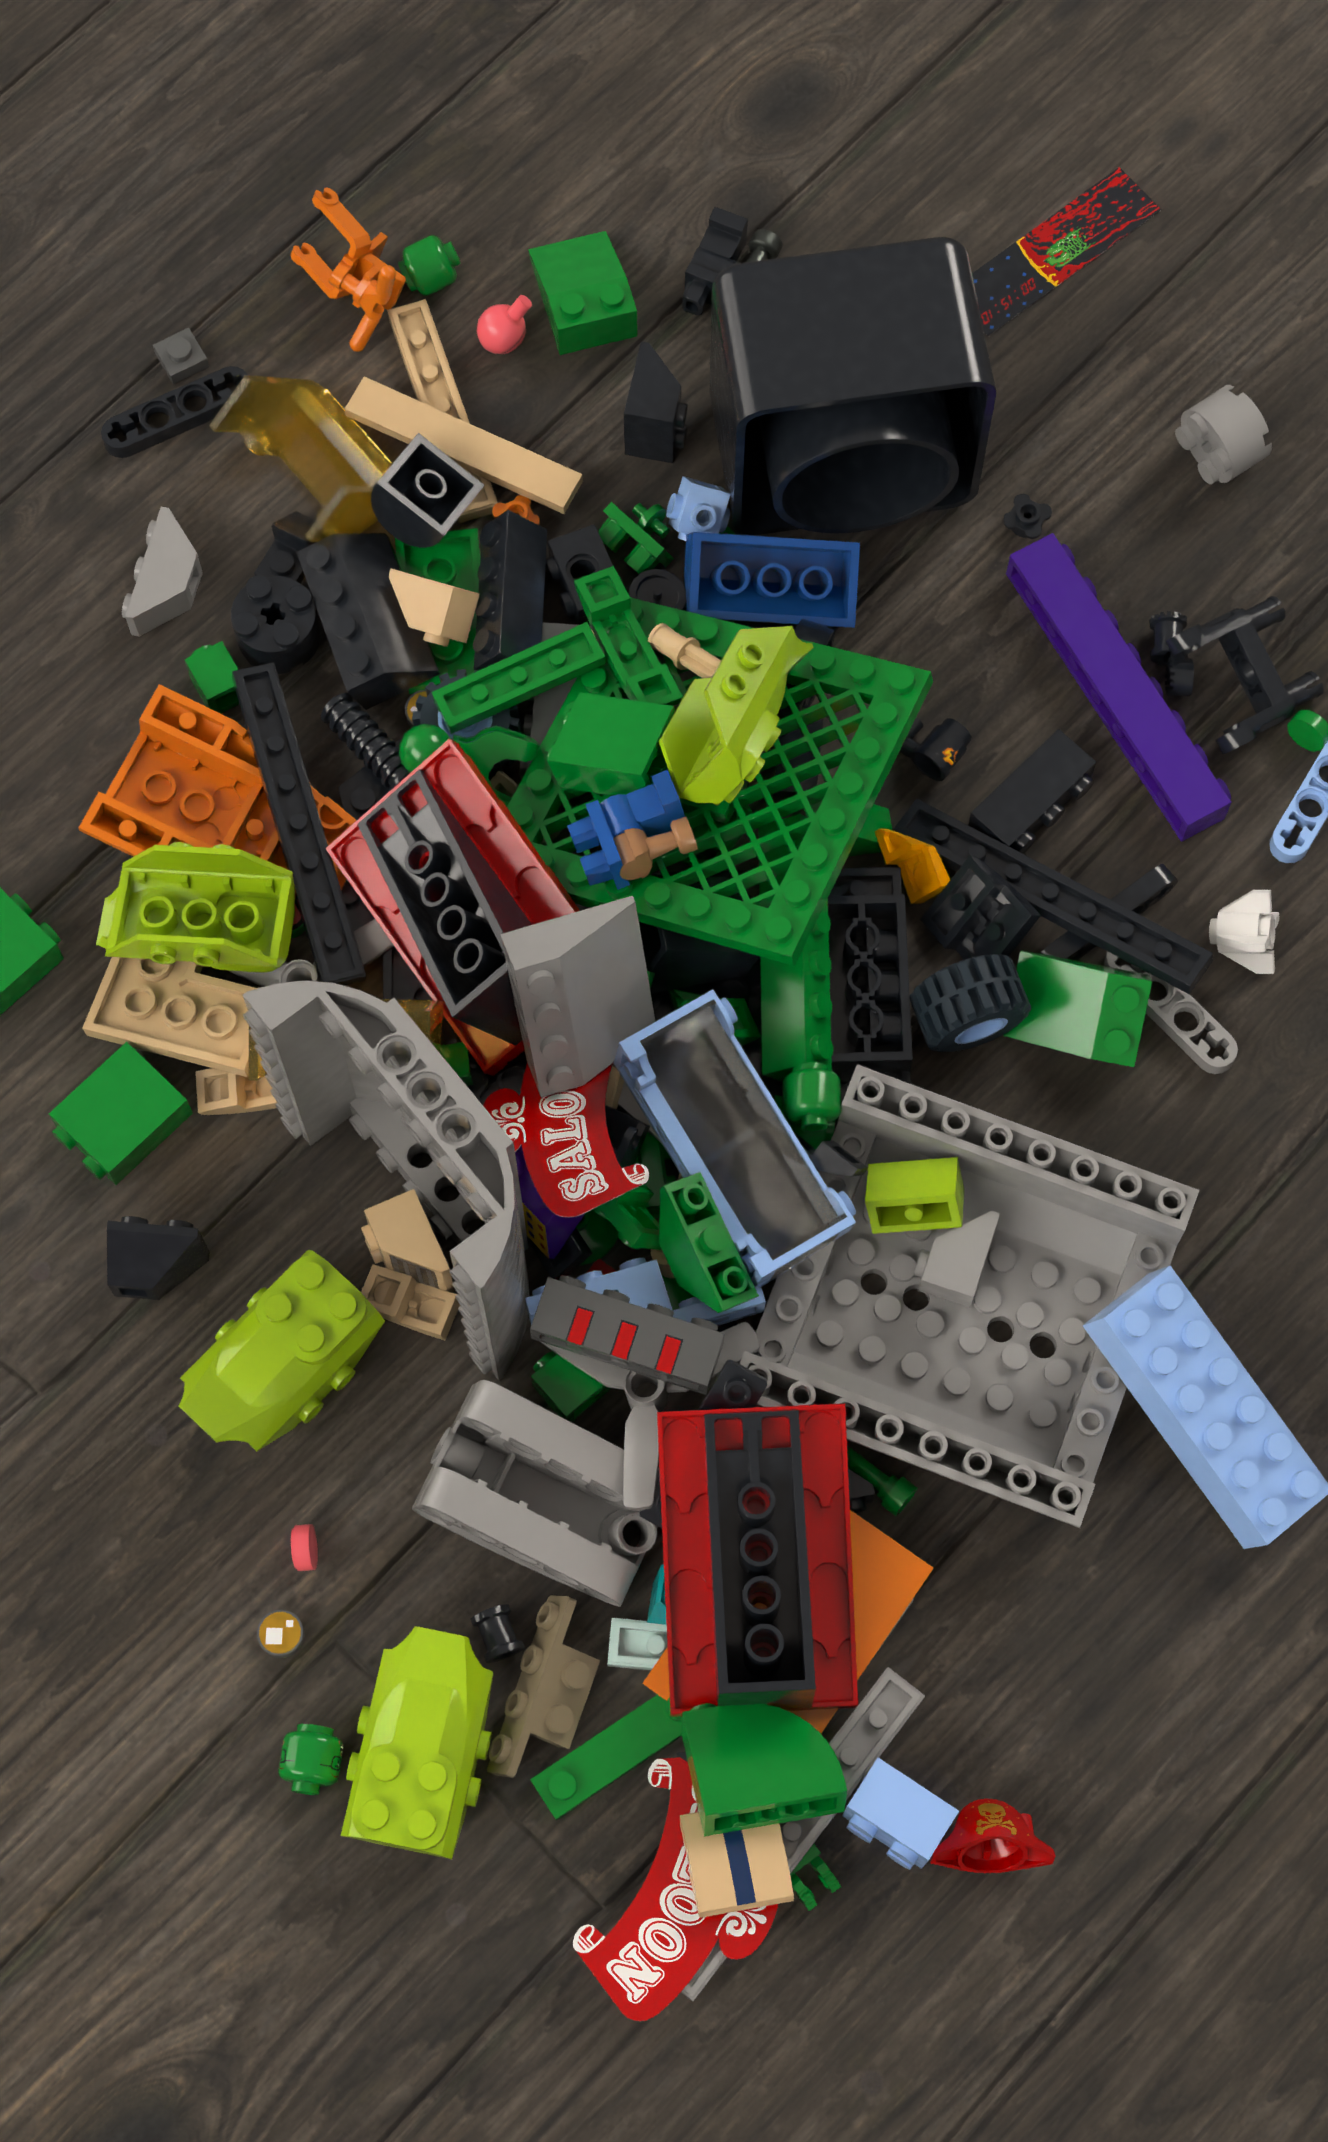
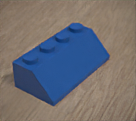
[684,532,860,628]

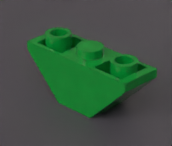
[659,1172,759,1313]

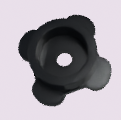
[1003,494,1052,539]

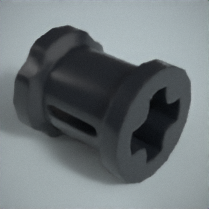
[470,1604,525,1663]

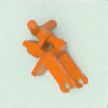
[290,187,406,352]

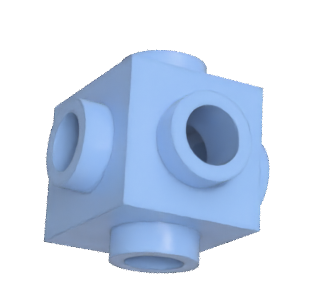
[666,476,730,541]

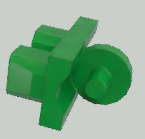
[598,502,674,574]

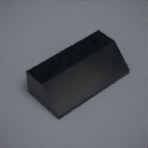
[297,533,441,710]

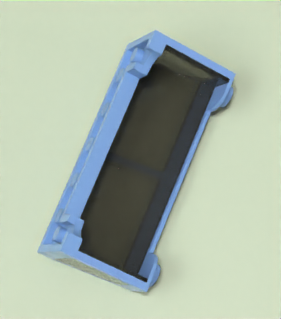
[614,990,856,1287]

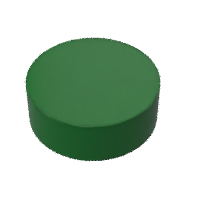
[1287,710,1328,752]

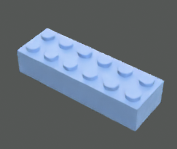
[1083,1266,1328,1549]

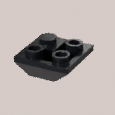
[107,1216,210,1300]

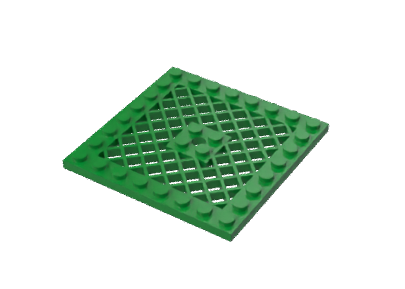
[507,597,933,966]

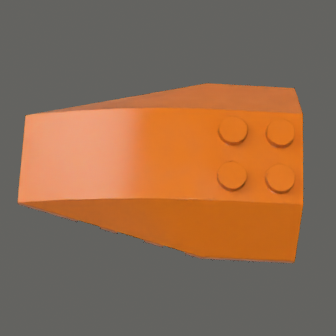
[79,684,357,899]

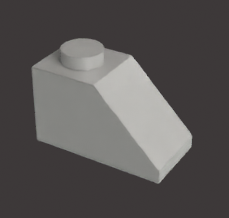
[914,1211,1000,1308]

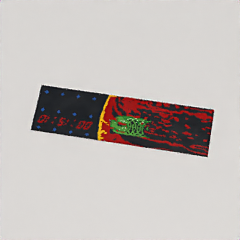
[972,167,1161,336]

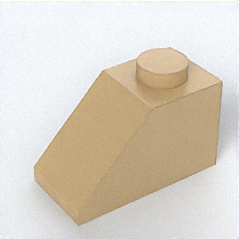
[388,569,480,647]

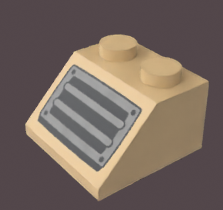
[361,1189,455,1293]

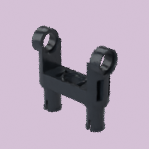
[1165,596,1324,755]

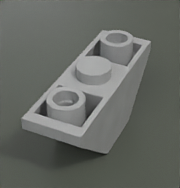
[122,506,203,637]

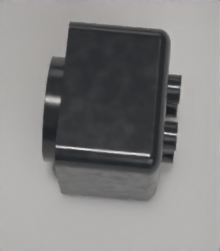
[709,237,996,535]

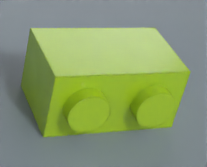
[865,1157,965,1234]

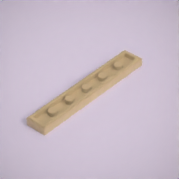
[387,299,498,523]
[345,376,583,514]

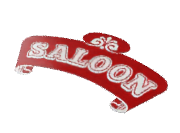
[483,1062,649,1217]
[573,1757,778,2021]

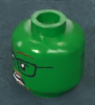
[278,1724,343,1796]

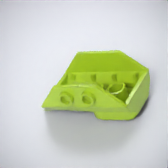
[659,626,814,805]
[96,842,295,972]
[179,1250,385,1452]
[341,1627,493,1859]

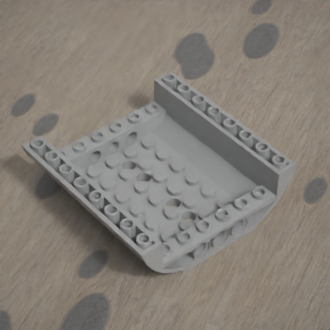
[243,981,529,1380]
[740,1064,1199,1528]

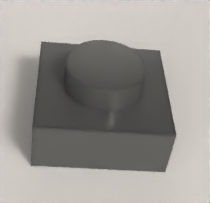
[153,328,209,384]

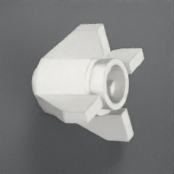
[1209,890,1279,974]

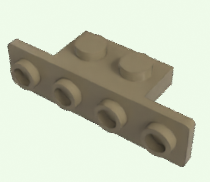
[487,1595,600,1778]

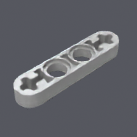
[1104,951,1238,1074]

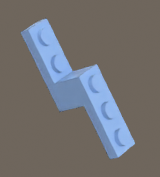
[525,1258,766,1326]

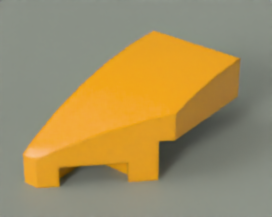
[875,829,950,904]

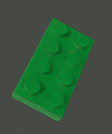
[395,528,480,694]

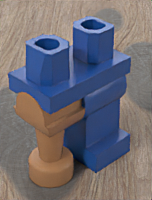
[567,770,698,890]

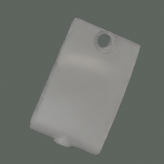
[412,1380,660,1607]

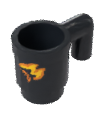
[899,717,972,781]

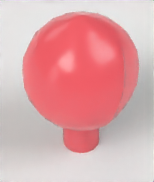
[477,295,532,354]

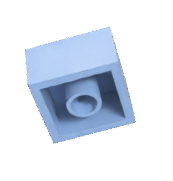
[842,1758,959,1870]

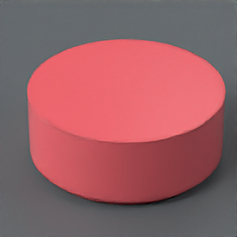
[291,1524,318,1571]

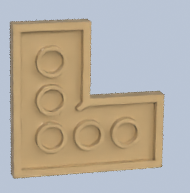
[82,957,258,1077]

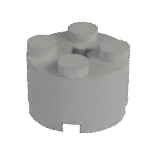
[1175,385,1272,484]

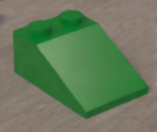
[528,231,637,355]
[1003,950,1152,1067]

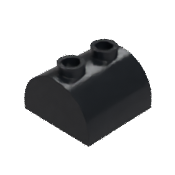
[371,433,484,548]

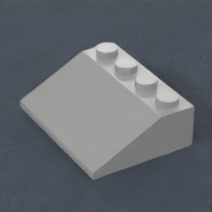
[500,896,655,1097]

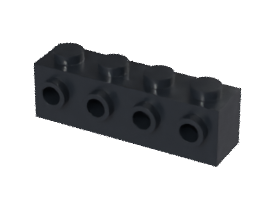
[473,510,547,670]

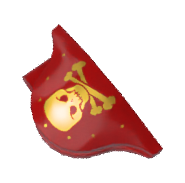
[930,1798,1056,1873]

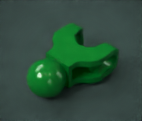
[399,724,540,807]

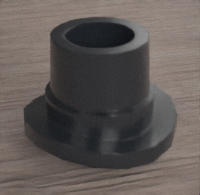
[629,569,686,610]

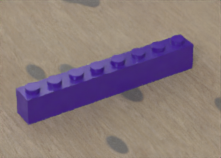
[1006,533,1232,842]

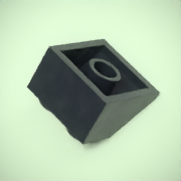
[624,341,688,464]

